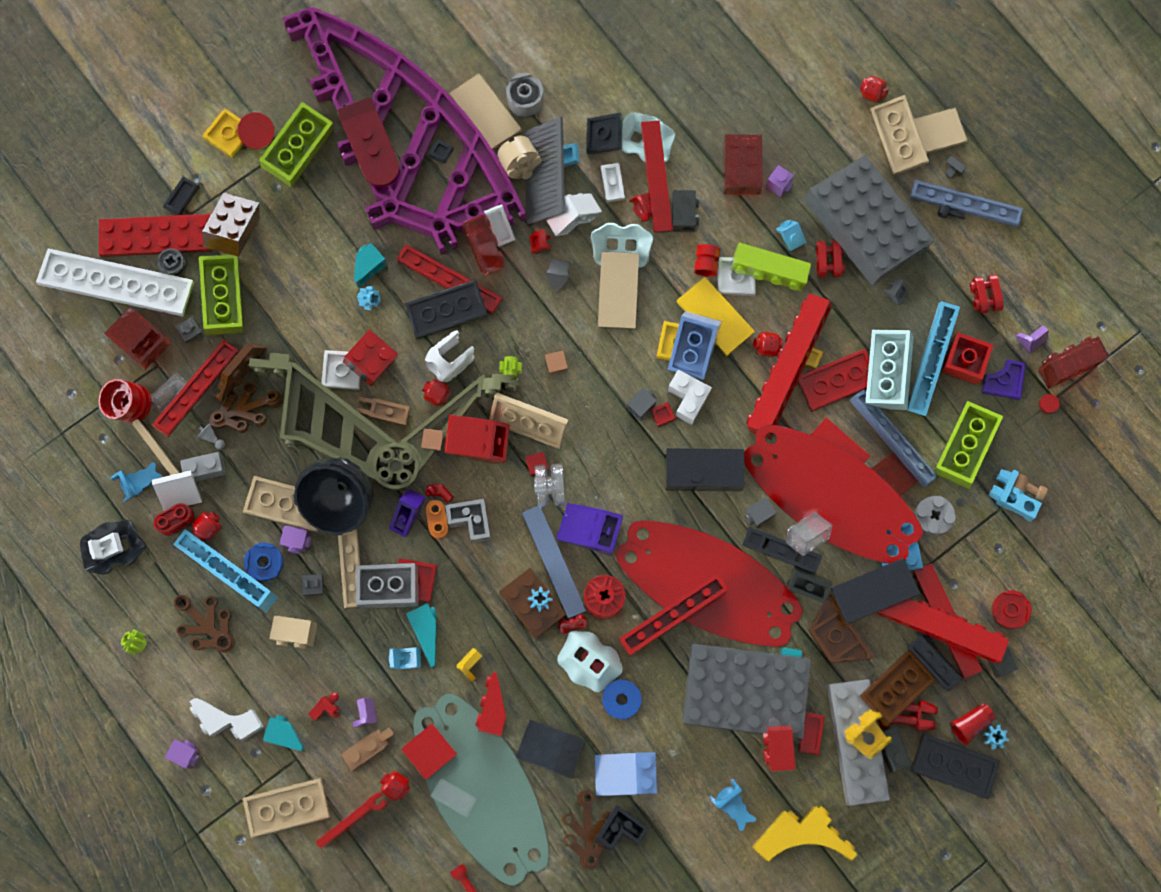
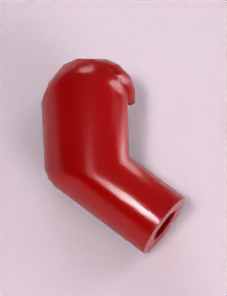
[425,484,454,503]

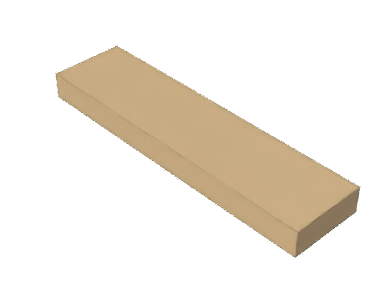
[132,419,180,475]
[338,529,361,609]

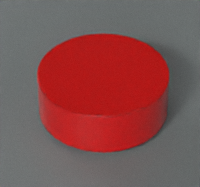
[1039,394,1060,414]

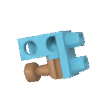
[989,469,1048,522]

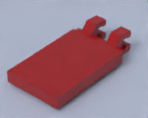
[315,792,389,849]

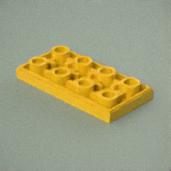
[676,277,755,357]

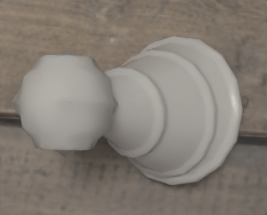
[197,424,225,450]

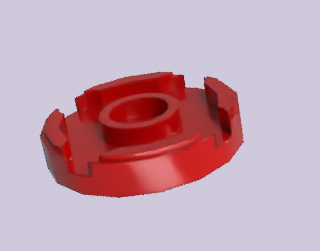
[237,112,275,150]
[991,590,1032,630]

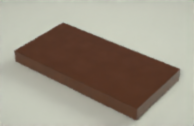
[859,650,936,726]

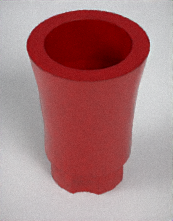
[949,703,996,745]

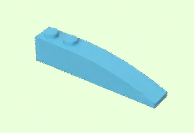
[907,301,960,416]
[173,529,278,613]

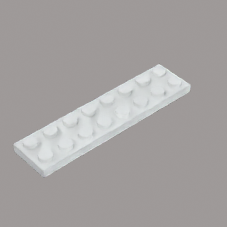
[36,249,194,317]

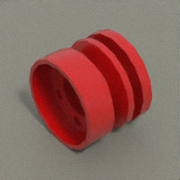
[98,379,152,423]
[584,575,625,620]

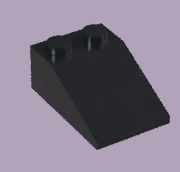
[516,720,586,779]

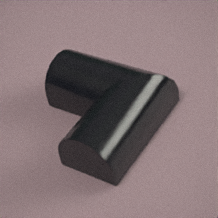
[594,805,649,851]

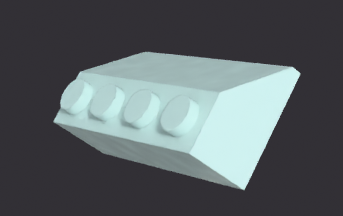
[866,330,914,410]

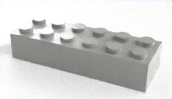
[826,679,890,806]

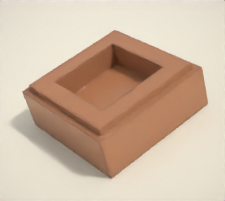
[545,351,568,374]
[421,429,444,451]

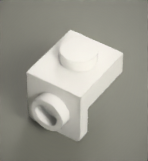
[88,533,123,560]

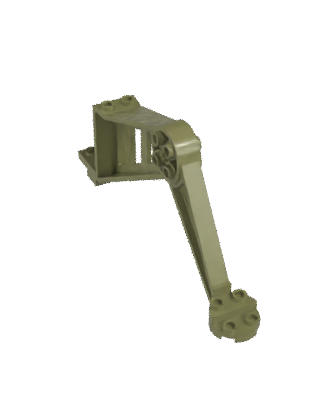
[249,353,521,491]

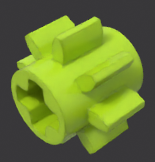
[499,356,522,378]
[121,629,147,655]

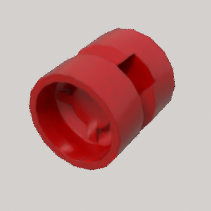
[694,244,721,277]

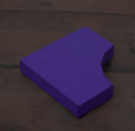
[982,359,1026,400]

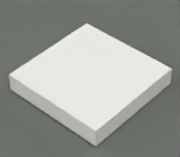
[717,257,755,296]
[321,350,361,391]
[152,471,202,511]

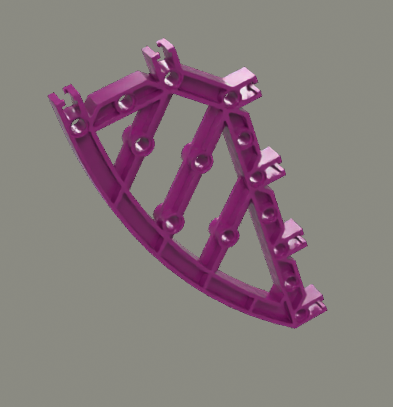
[282,6,526,255]

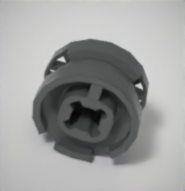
[157,248,187,277]

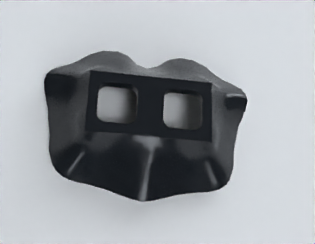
[80,520,146,575]

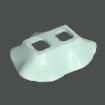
[622,113,675,162]
[591,223,653,268]
[557,631,623,692]

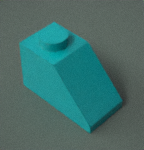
[354,243,387,288]
[263,715,305,752]

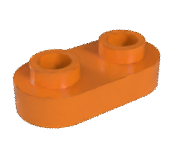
[426,500,449,539]

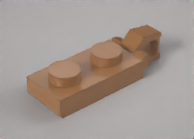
[341,727,395,771]

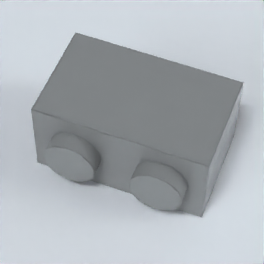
[180,452,226,482]

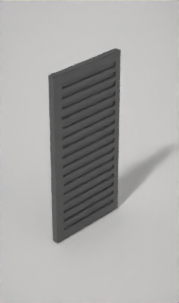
[526,116,565,226]

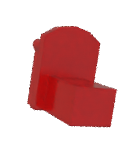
[308,692,341,721]

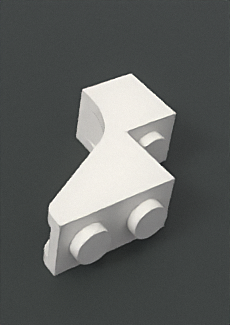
[190,698,265,740]

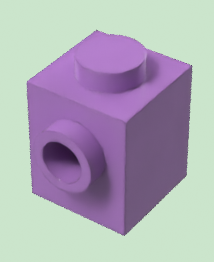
[766,165,794,197]
[280,525,312,554]
[165,739,199,769]

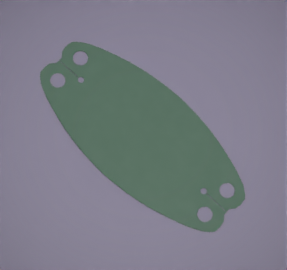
[414,693,549,886]

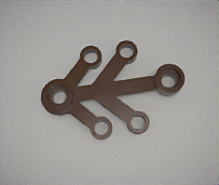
[209,382,282,433]
[174,594,234,653]
[562,790,611,870]

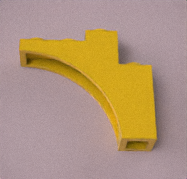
[752,806,857,861]

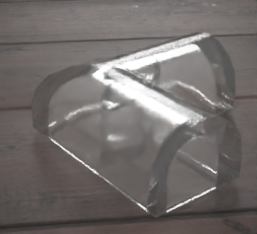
[151,372,203,412]

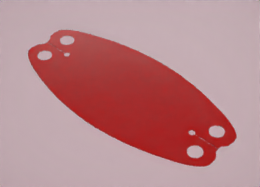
[744,425,923,564]
[615,520,803,646]

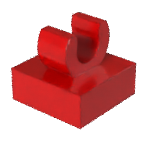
[529,230,552,254]

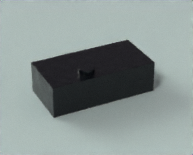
[665,448,744,491]

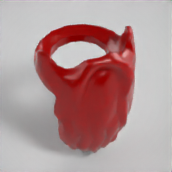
[629,192,651,222]

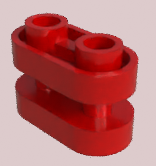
[816,241,845,277]
[969,274,1004,314]
[153,503,195,536]

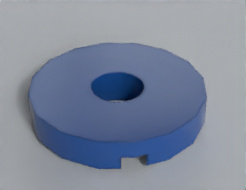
[244,542,284,582]
[602,679,641,720]

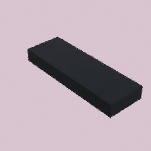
[907,634,963,691]

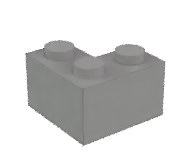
[445,499,491,544]

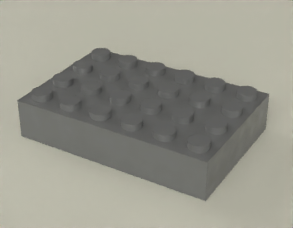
[803,155,935,286]
[682,643,811,740]

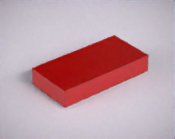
[798,712,825,756]

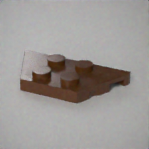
[215,343,267,403]
[808,594,874,664]

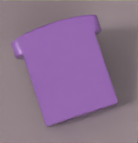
[1015,325,1049,354]
[353,698,378,728]

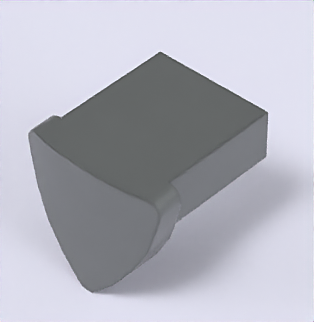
[546,259,570,291]

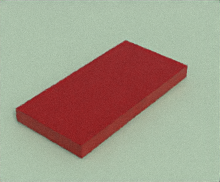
[798,349,870,412]

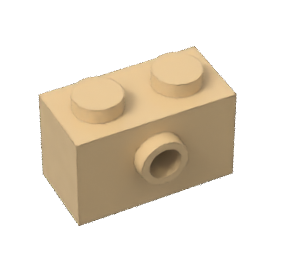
[270,616,318,649]

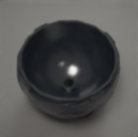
[293,457,373,535]

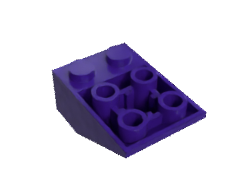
[556,503,623,556]

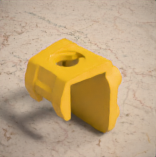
[844,709,892,760]

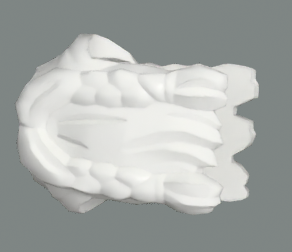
[425,331,475,383]

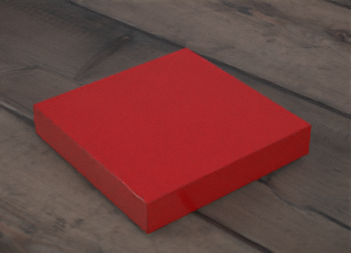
[398,558,437,604]
[401,723,457,780]

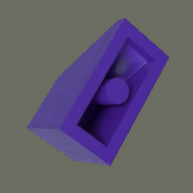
[389,489,426,538]

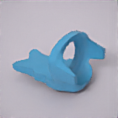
[111,462,163,502]
[710,779,756,831]

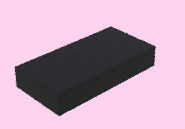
[163,176,200,215]

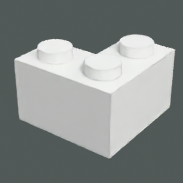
[546,193,602,236]
[668,370,712,425]

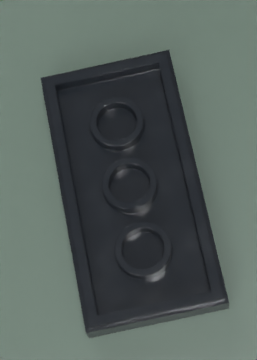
[405,280,488,339]
[831,558,920,625]
[911,734,1000,799]

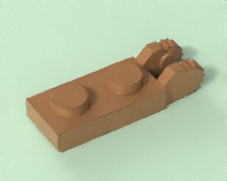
[356,397,411,427]

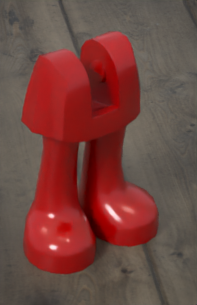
[878,700,938,731]

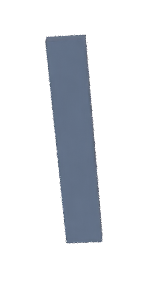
[910,180,1023,227]
[849,389,938,488]
[522,505,586,619]

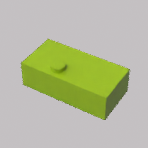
[259,102,333,187]
[199,255,244,336]
[935,401,1003,489]

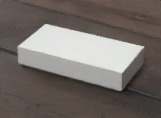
[484,204,515,247]

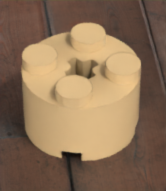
[498,136,542,180]

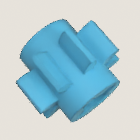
[357,286,381,310]
[528,587,553,612]
[983,725,1009,750]

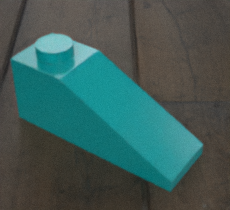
[406,603,438,669]

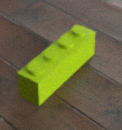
[730,242,811,291]

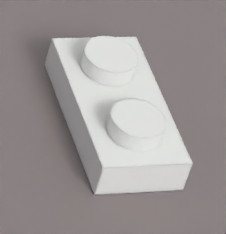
[601,163,625,203]

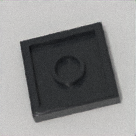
[586,113,623,155]

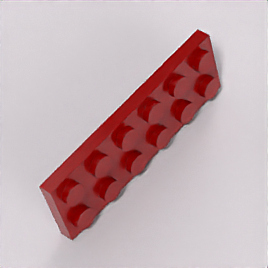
[99,214,213,257]

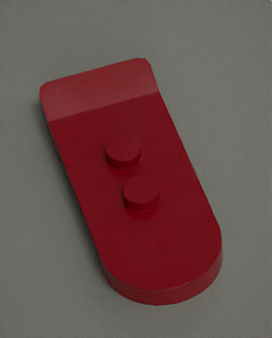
[337,98,400,187]

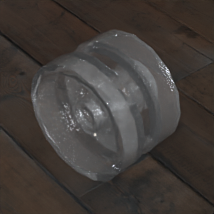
[534,463,565,508]

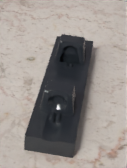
[742,527,822,575]

